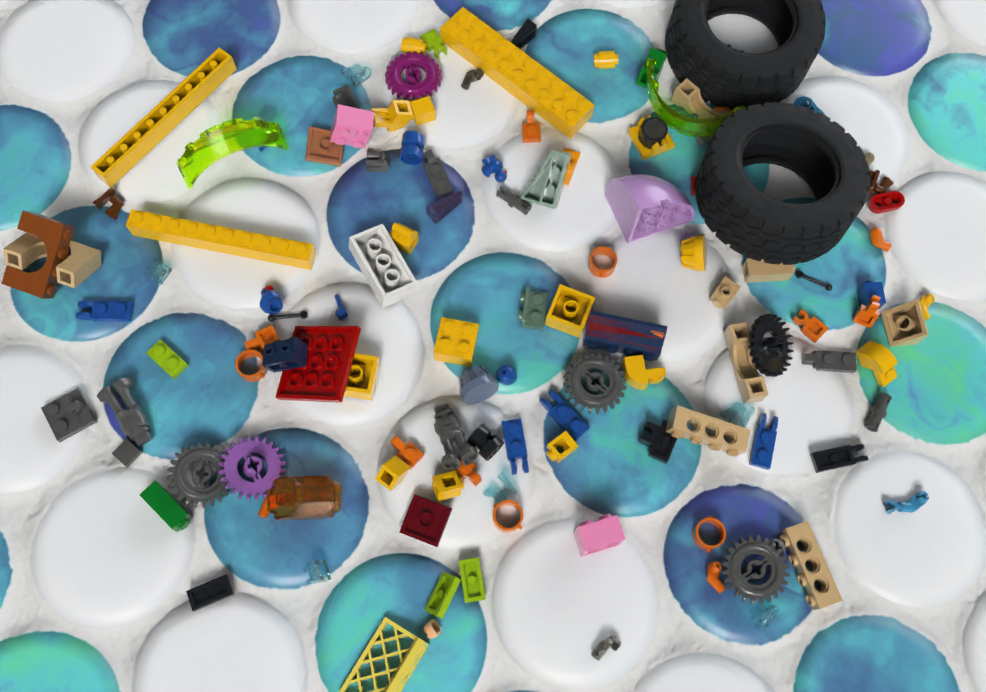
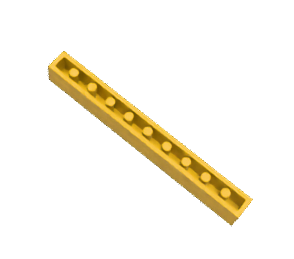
[91,47,237,188]
[125,209,316,270]

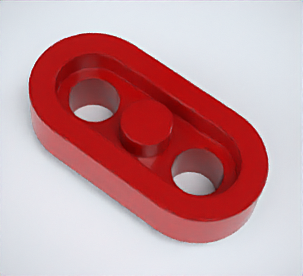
[868,191,905,214]

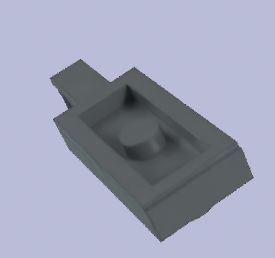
[424,150,453,199]
[802,350,857,373]

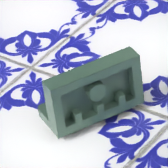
[518,287,548,331]

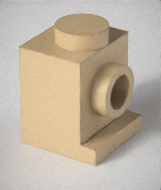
[709,276,741,310]

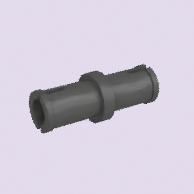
[496,186,532,215]
[865,392,892,432]

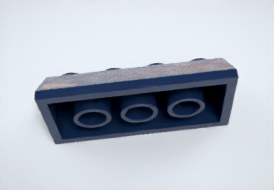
[582,311,668,361]

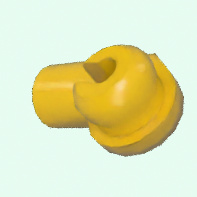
[919,294,935,321]

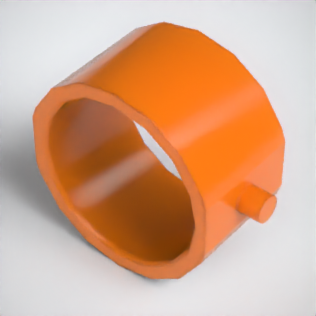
[588,246,617,278]
[235,350,267,382]
[492,500,523,533]
[692,515,726,553]

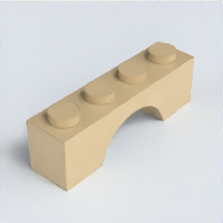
[671,78,732,134]
[724,322,769,404]

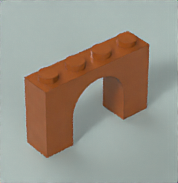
[1,210,75,299]

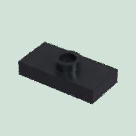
[186,574,234,612]

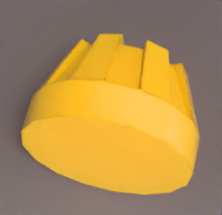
[680,234,707,271]

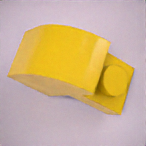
[370,100,413,132]
[856,341,898,387]
[621,355,666,390]

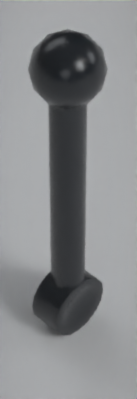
[795,271,833,291]
[268,311,308,322]

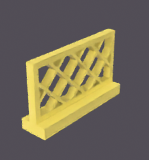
[339,617,429,692]

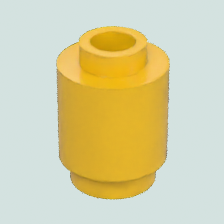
[401,37,427,55]
[594,51,618,69]

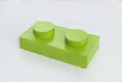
[146,340,188,380]
[458,557,486,603]
[424,572,461,619]

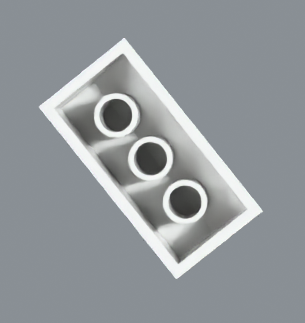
[349,224,418,308]

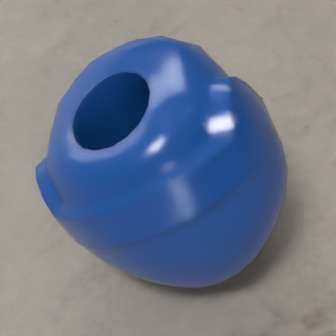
[496,364,517,385]

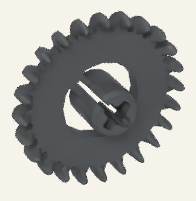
[563,352,627,414]
[166,442,233,508]
[721,535,790,605]

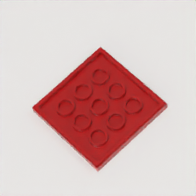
[275,326,361,403]

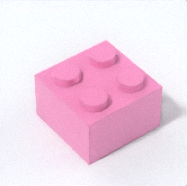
[330,104,374,148]
[573,514,625,557]

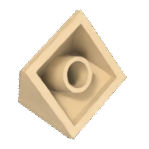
[881,299,929,347]

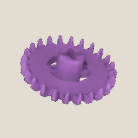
[218,435,286,501]

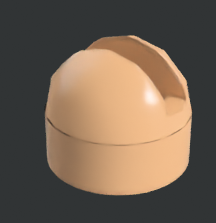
[423,619,442,639]

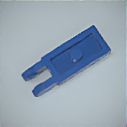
[76,301,134,322]
[539,389,590,441]
[749,413,779,470]
[501,418,529,475]

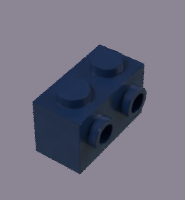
[262,337,308,373]

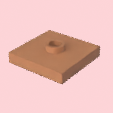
[305,126,343,167]

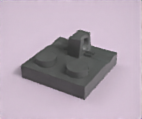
[41,388,97,442]

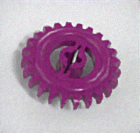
[385,51,442,101]

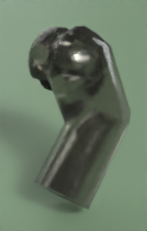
[461,69,484,90]
[591,635,621,661]

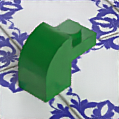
[636,46,668,90]

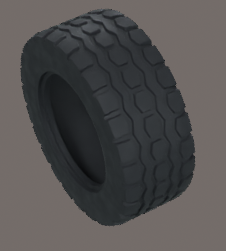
[665,0,826,111]
[695,102,870,265]

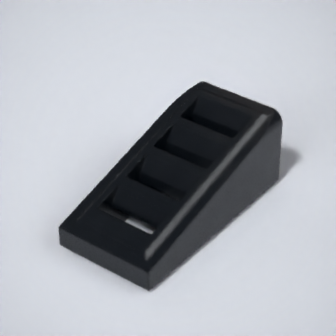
[511,19,537,49]

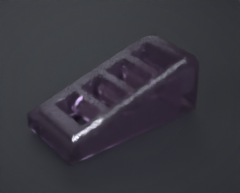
[426,191,462,224]

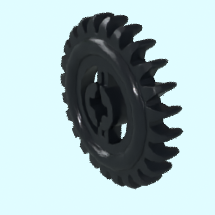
[748,314,794,377]

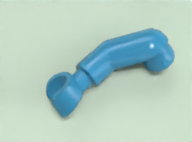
[883,491,929,514]

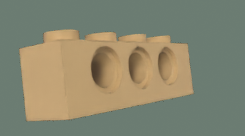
[665,405,750,457]
[780,521,843,610]

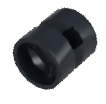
[466,423,504,461]

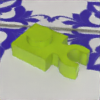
[420,28,447,59]

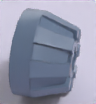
[459,366,499,404]

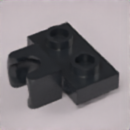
[638,419,677,464]

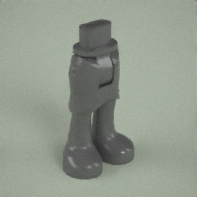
[97,377,153,447]
[434,404,479,470]

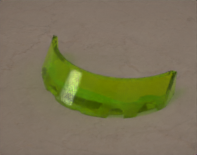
[646,58,745,137]
[176,117,289,189]

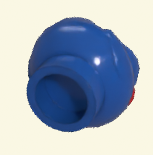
[481,155,507,183]
[259,285,283,314]

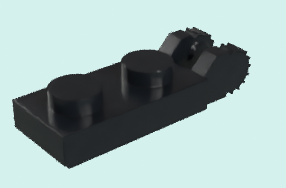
[810,444,869,473]

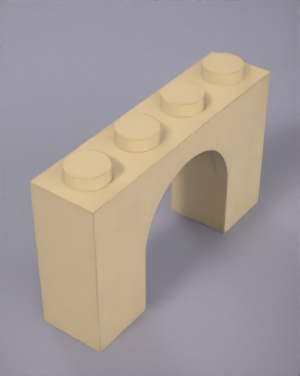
[3,232,102,288]
[742,258,795,283]

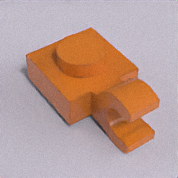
[522,110,541,143]
[852,295,881,328]
[244,325,280,351]
[390,435,424,470]
[452,454,482,486]

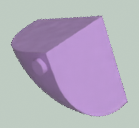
[605,174,695,243]

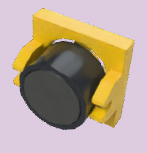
[628,115,675,160]

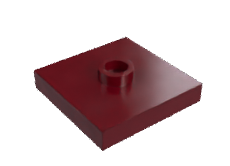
[399,494,452,547]

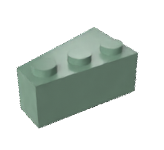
[520,149,572,209]

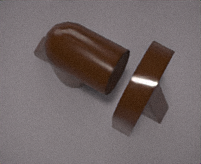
[868,170,894,194]
[93,188,124,221]

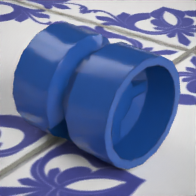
[399,131,425,165]

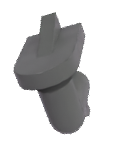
[366,149,390,172]

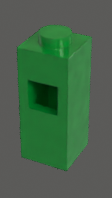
[140,480,193,532]

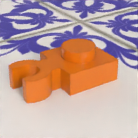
[792,309,829,343]

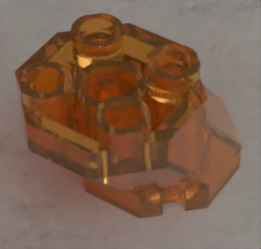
[267,475,341,521]

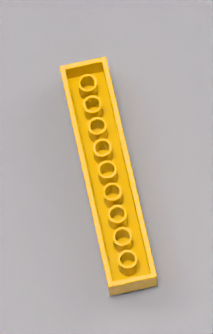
[440,7,595,139]

